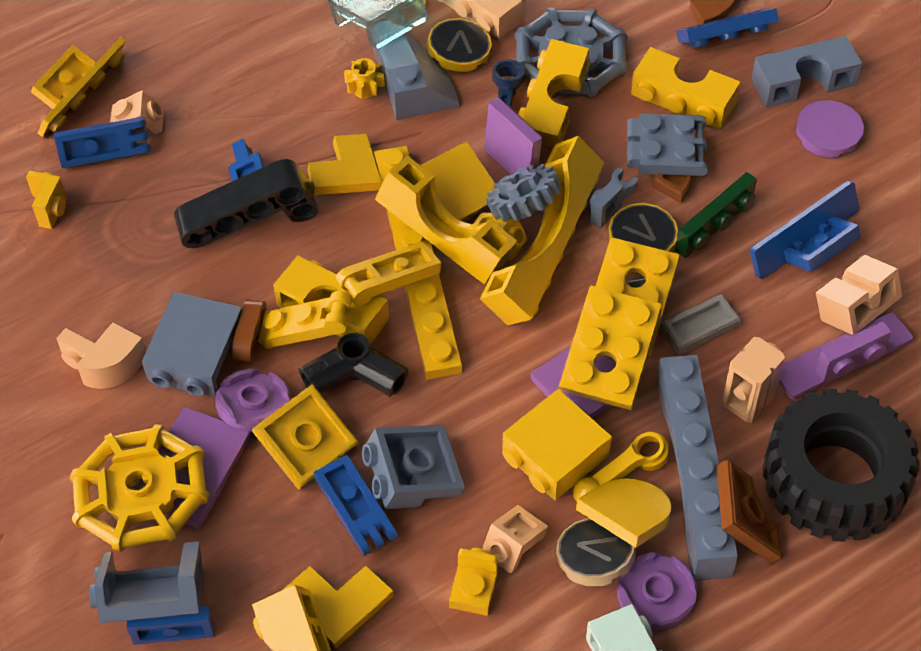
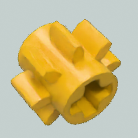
[344,58,385,99]

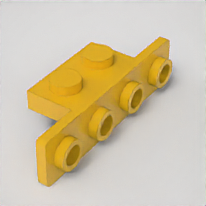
[31,36,126,137]

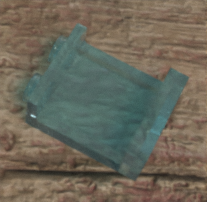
[328,0,428,49]

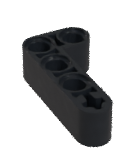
[174,159,318,248]

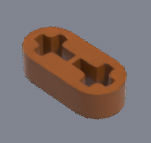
[232,299,267,363]

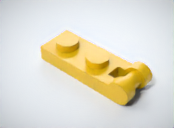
[336,241,441,306]
[258,291,352,349]

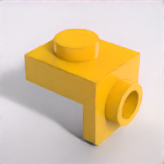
[26,171,67,229]

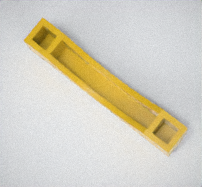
[480,136,605,326]

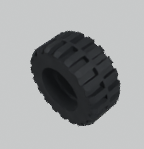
[763,389,920,542]

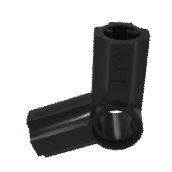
[298,333,408,397]

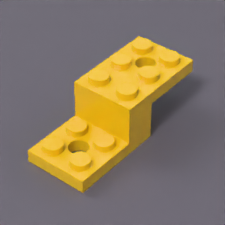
[559,237,680,410]

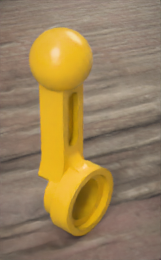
[573,432,670,502]

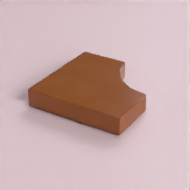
[717,459,782,563]

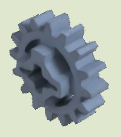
[486,164,562,222]

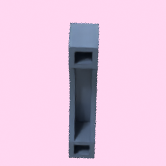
[656,355,738,581]

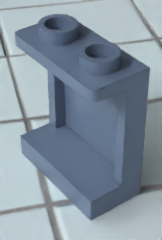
[142,292,242,397]
[89,541,204,623]

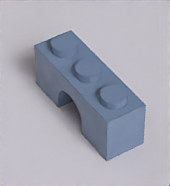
[751,36,862,108]

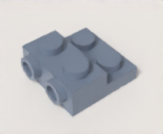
[362,425,465,509]

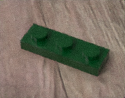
[675,172,757,258]

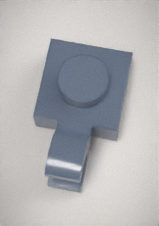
[589,168,638,228]

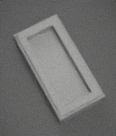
[660,294,741,355]

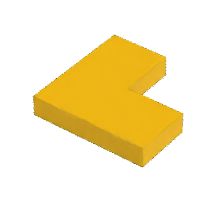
[307,134,382,195]
[283,566,394,649]

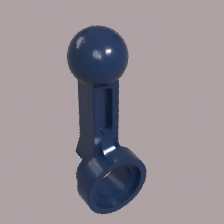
[492,59,525,108]

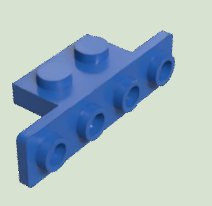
[750,181,861,279]

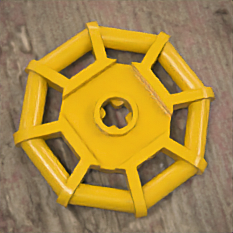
[70,424,210,552]

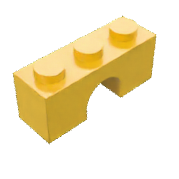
[518,39,590,148]
[631,47,740,130]
[273,255,389,345]

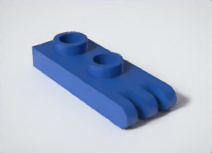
[54,117,152,168]
[314,455,398,556]

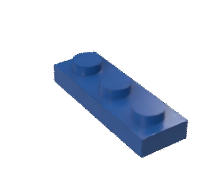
[676,8,779,48]

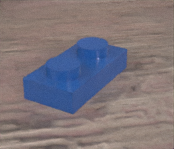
[127,605,214,645]

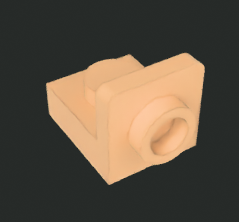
[482,505,548,573]

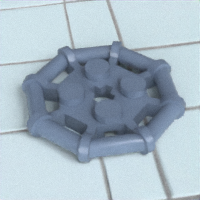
[514,7,628,97]

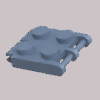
[627,113,708,176]

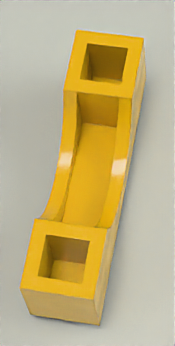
[375,156,518,285]

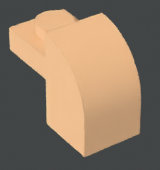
[56,322,146,389]

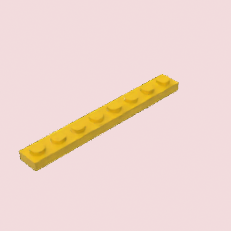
[374,146,462,380]

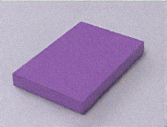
[134,407,252,530]

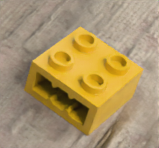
[502,389,612,501]

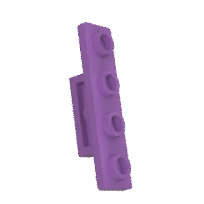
[779,313,913,399]

